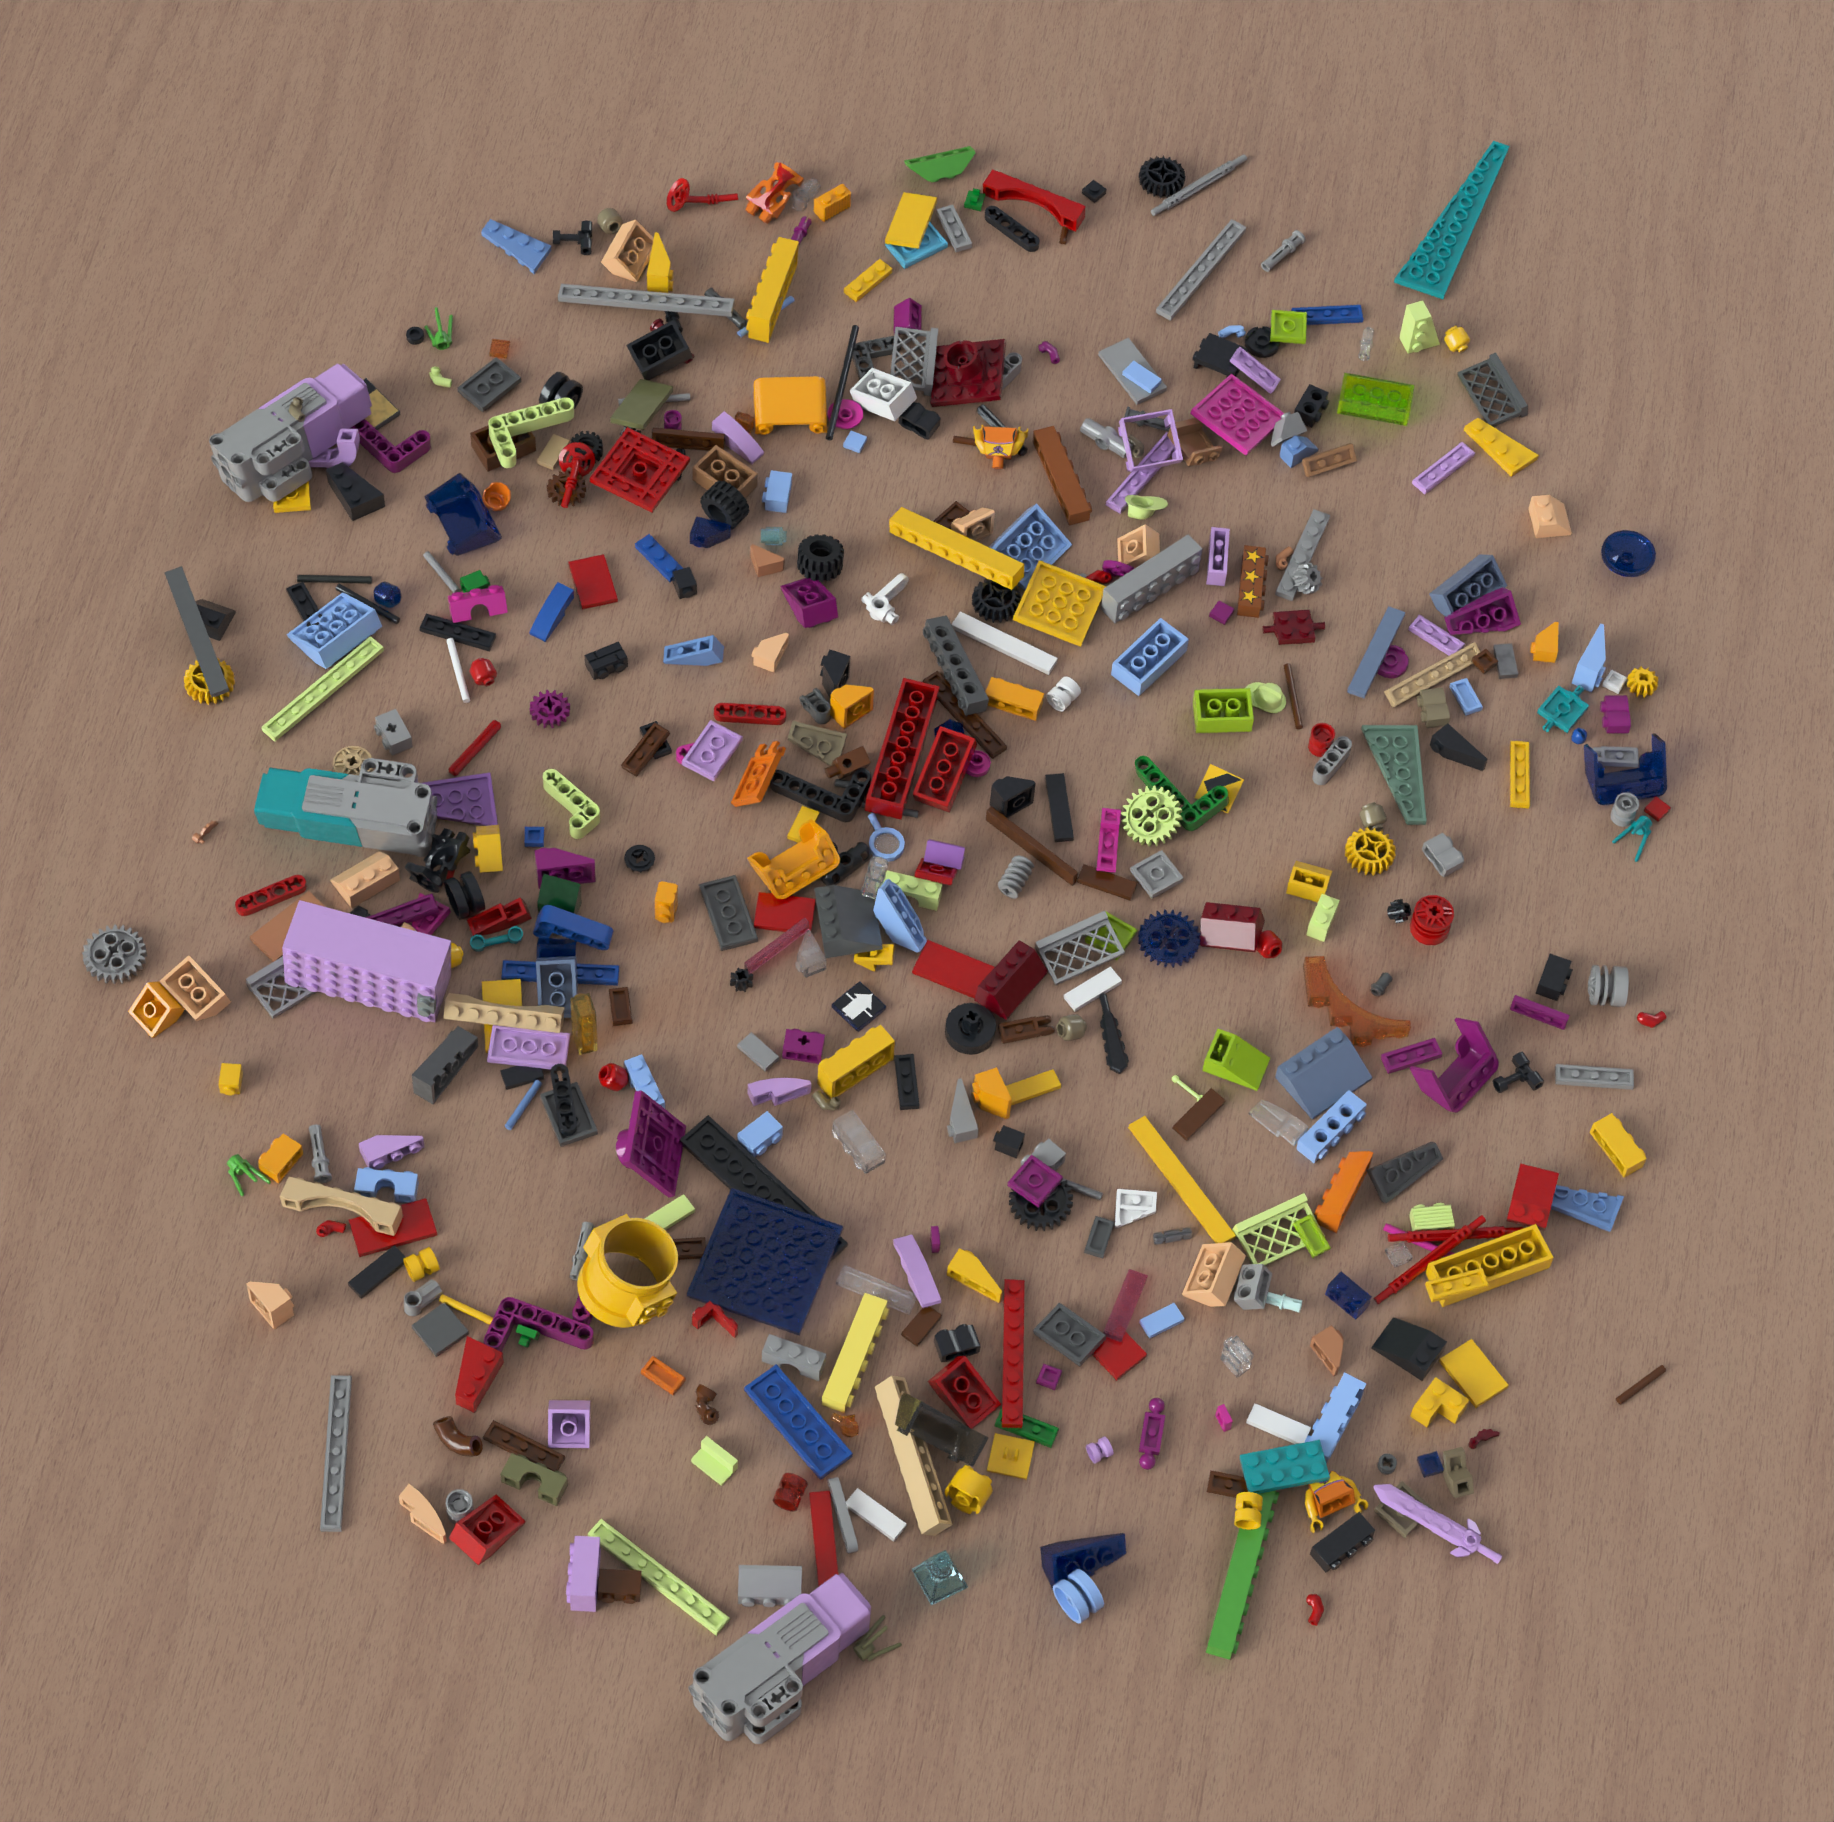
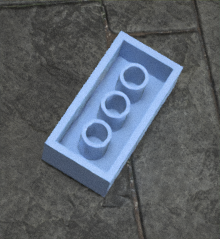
[1111,618,1189,696]

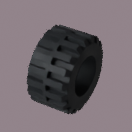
[700,481,750,530]
[797,534,844,582]

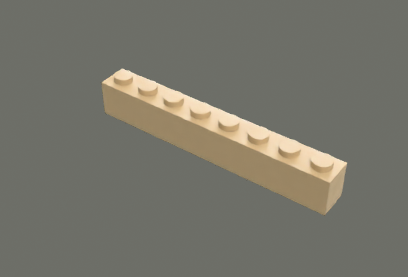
[875,1376,953,1536]

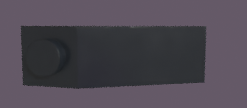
[1430,723,1488,771]

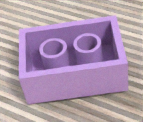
[566,1536,601,1612]

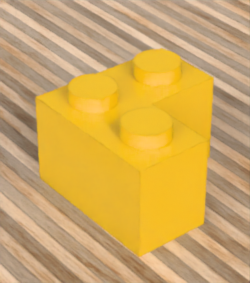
[473,825,503,873]
[1410,1377,1470,1428]

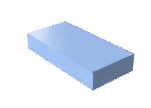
[1122,361,1162,394]
[1449,678,1483,716]
[1139,1303,1185,1339]

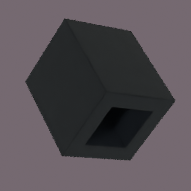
[672,567,697,599]
[993,1125,1025,1159]

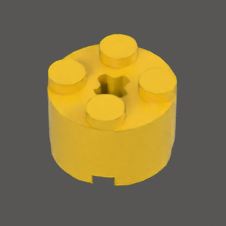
[944,1465,993,1514]

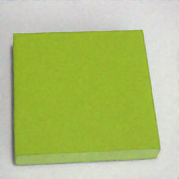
[1270,310,1307,344]
[1085,911,1138,960]

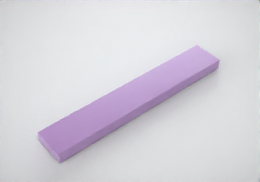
[1106,432,1176,514]

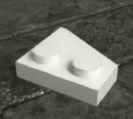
[1115,1189,1157,1228]

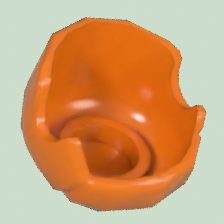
[482,482,511,512]

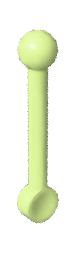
[1172,1075,1203,1101]

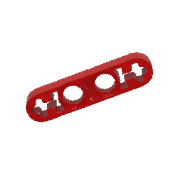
[714,703,786,725]
[235,875,307,916]

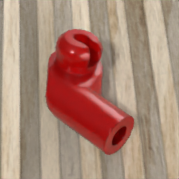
[1086,570,1112,584]
[1306,1594,1324,1626]

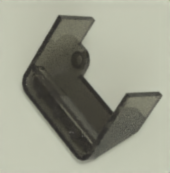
[895,1392,989,1467]

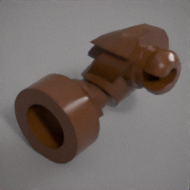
[695,1384,719,1425]

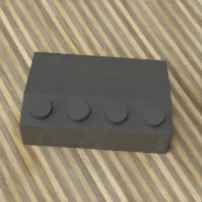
[814,885,883,958]

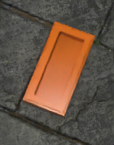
[641,1356,686,1396]

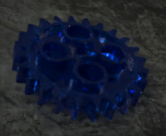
[1138,909,1201,968]

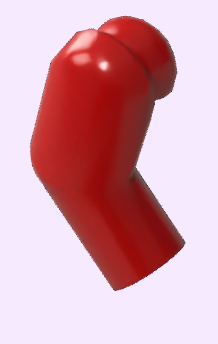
[1637,1011,1666,1028]
[316,1220,346,1237]

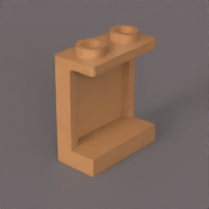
[1167,418,1223,466]

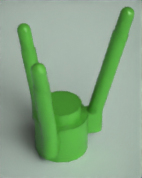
[424,307,453,350]
[227,1154,271,1196]

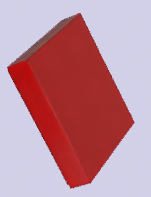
[914,858,958,885]
[1092,1326,1147,1381]

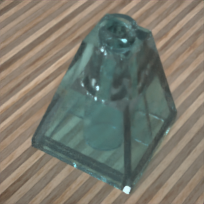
[912,1550,968,1605]

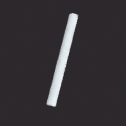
[446,638,470,703]

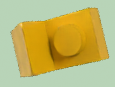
[854,944,895,972]

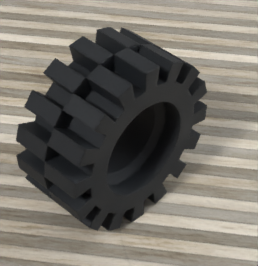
[570,431,603,466]

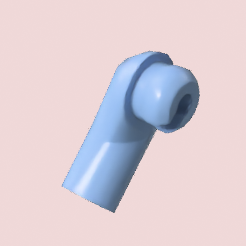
[1218,325,1246,338]

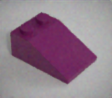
[780,578,838,628]
[535,847,596,889]

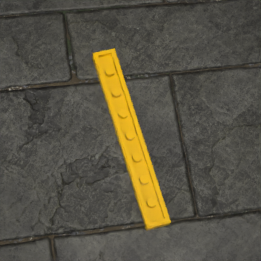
[1128,1116,1236,1243]

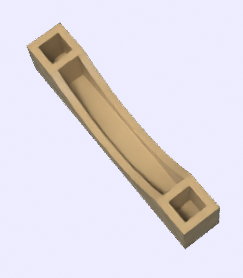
[443,993,565,1033]
[280,1177,403,1236]

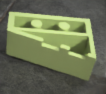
[1399,301,1440,354]

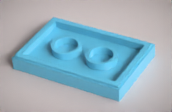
[885,222,948,269]

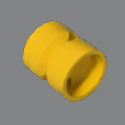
[403,1247,440,1282]
[1234,1492,1263,1530]

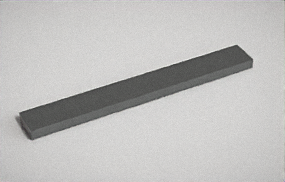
[164,566,229,698]

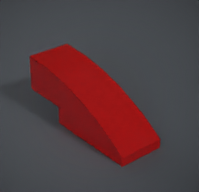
[467,897,532,936]

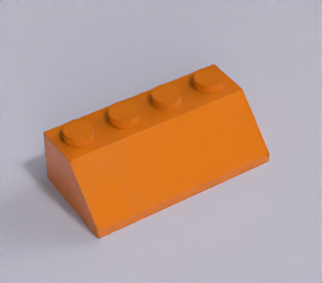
[1314,1151,1374,1233]

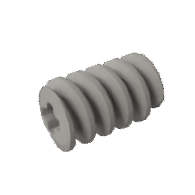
[998,855,1034,899]

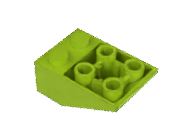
[1202,1028,1270,1091]

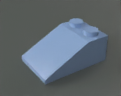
[1572,623,1606,693]

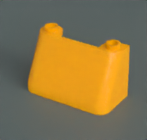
[753,376,827,435]
[747,819,840,899]

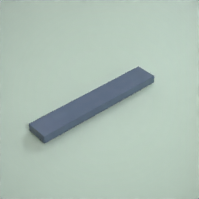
[1347,606,1405,699]

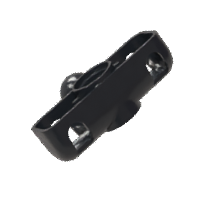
[821,842,871,886]

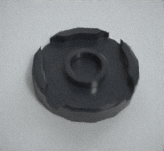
[1245,326,1280,358]

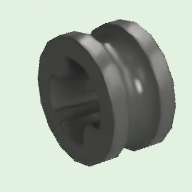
[1377,1454,1397,1475]

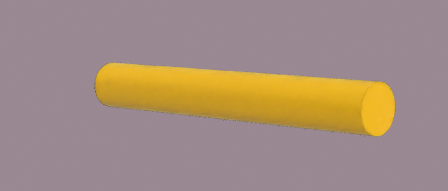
[439,1294,493,1325]

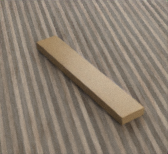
[1384,642,1480,708]

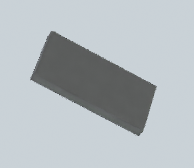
[699,875,758,951]

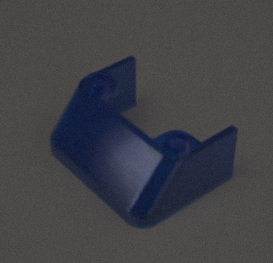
[1584,733,1667,805]

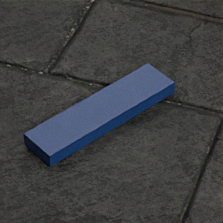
[1291,305,1363,325]

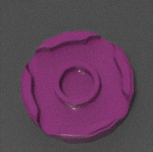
[1102,560,1135,577]
[1377,645,1409,679]

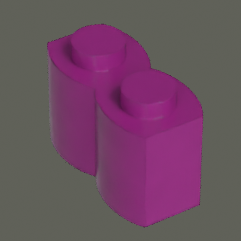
[1600,695,1631,733]

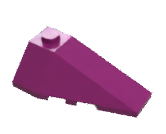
[1444,587,1521,635]

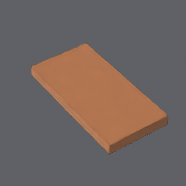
[249,891,325,962]

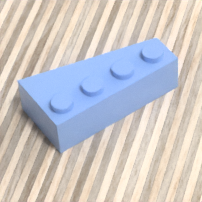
[1304,1372,1366,1464]

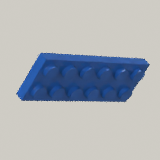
[744,1364,853,1480]

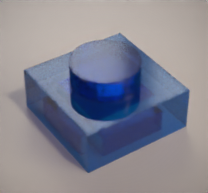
[1417,1451,1444,1478]

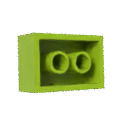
[1193,688,1254,733]

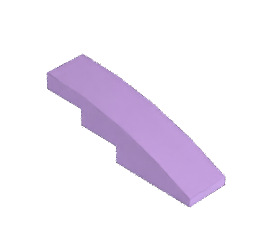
[893,1235,941,1308]

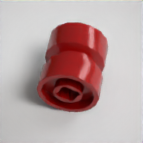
[1308,723,1335,757]

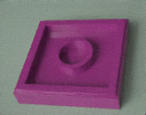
[1007,1154,1063,1208]

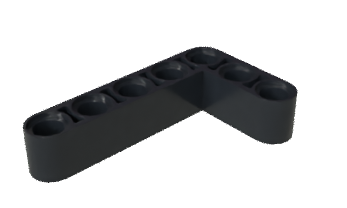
[770,768,871,823]

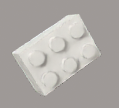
[850,368,917,421]

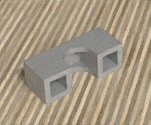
[762,1334,826,1381]

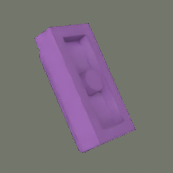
[924,839,965,870]

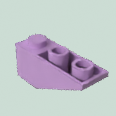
[359,1135,424,1170]

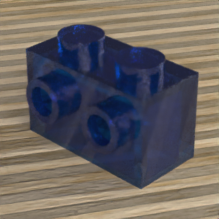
[1325,1271,1372,1320]

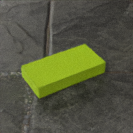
[1293,1214,1331,1258]

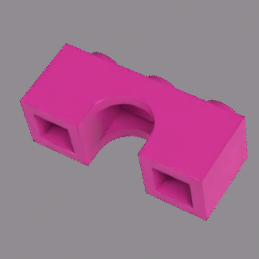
[447,585,508,623]

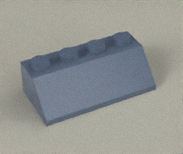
[1429,554,1507,617]

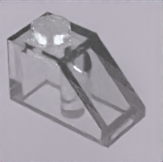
[795,930,827,978]

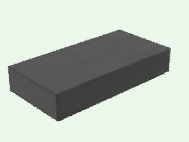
[1084,1216,1115,1259]

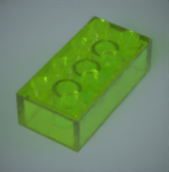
[1337,373,1415,426]

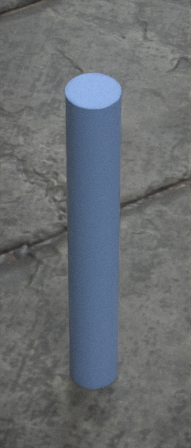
[505,1080,542,1130]

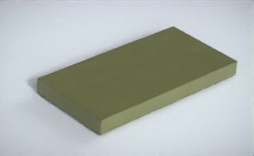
[610,379,673,430]

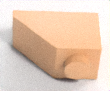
[752,633,789,672]

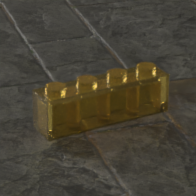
[570,993,598,1055]

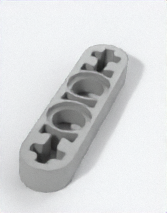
[828,1477,858,1554]

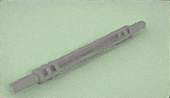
[1151,154,1247,216]

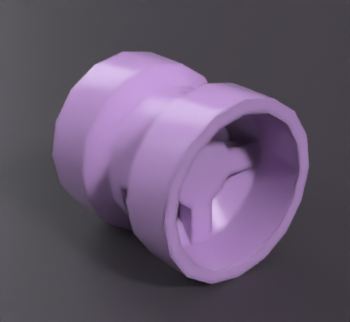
[1086,1436,1114,1464]

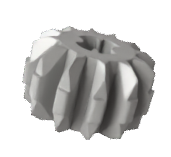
[1292,563,1323,594]

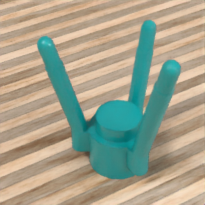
[1612,816,1652,862]

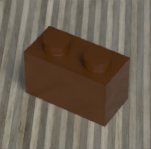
[598,1569,642,1604]

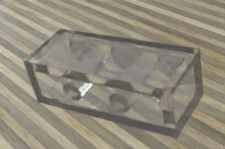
[832,1109,886,1174]

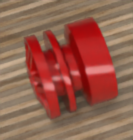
[1410,895,1454,945]

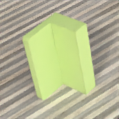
[691,1436,738,1485]

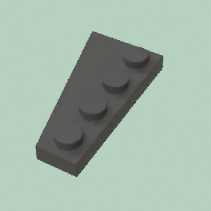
[1366,1142,1443,1203]

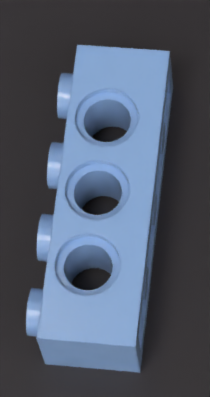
[1296,1090,1367,1163]

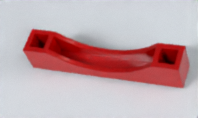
[983,169,1086,232]

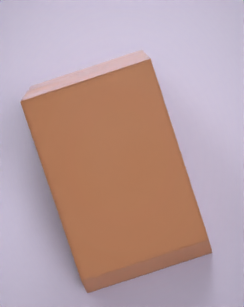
[750,544,785,577]

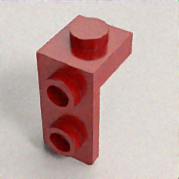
[692,1301,738,1338]

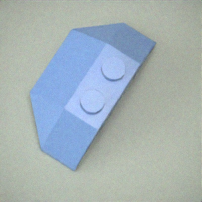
[873,879,927,952]

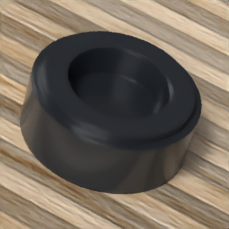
[406,327,424,345]

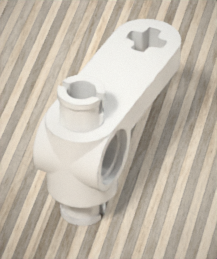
[862,573,909,625]

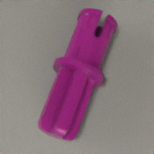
[791,216,812,245]

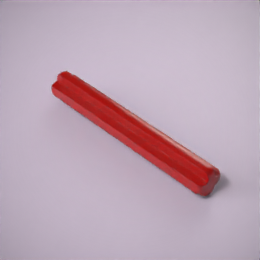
[448,720,501,777]

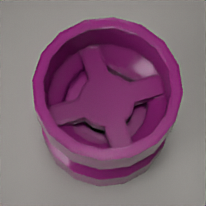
[664,410,682,430]

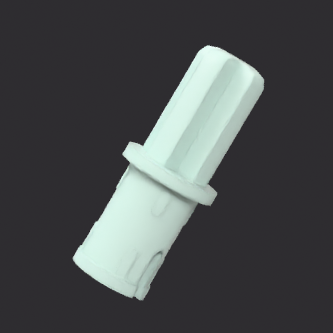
[1266,1292,1303,1313]

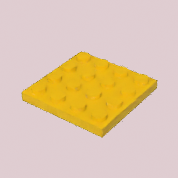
[1013,560,1107,647]

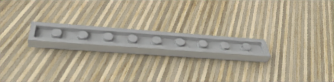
[558,284,735,317]

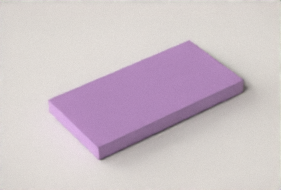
[487,1025,571,1069]

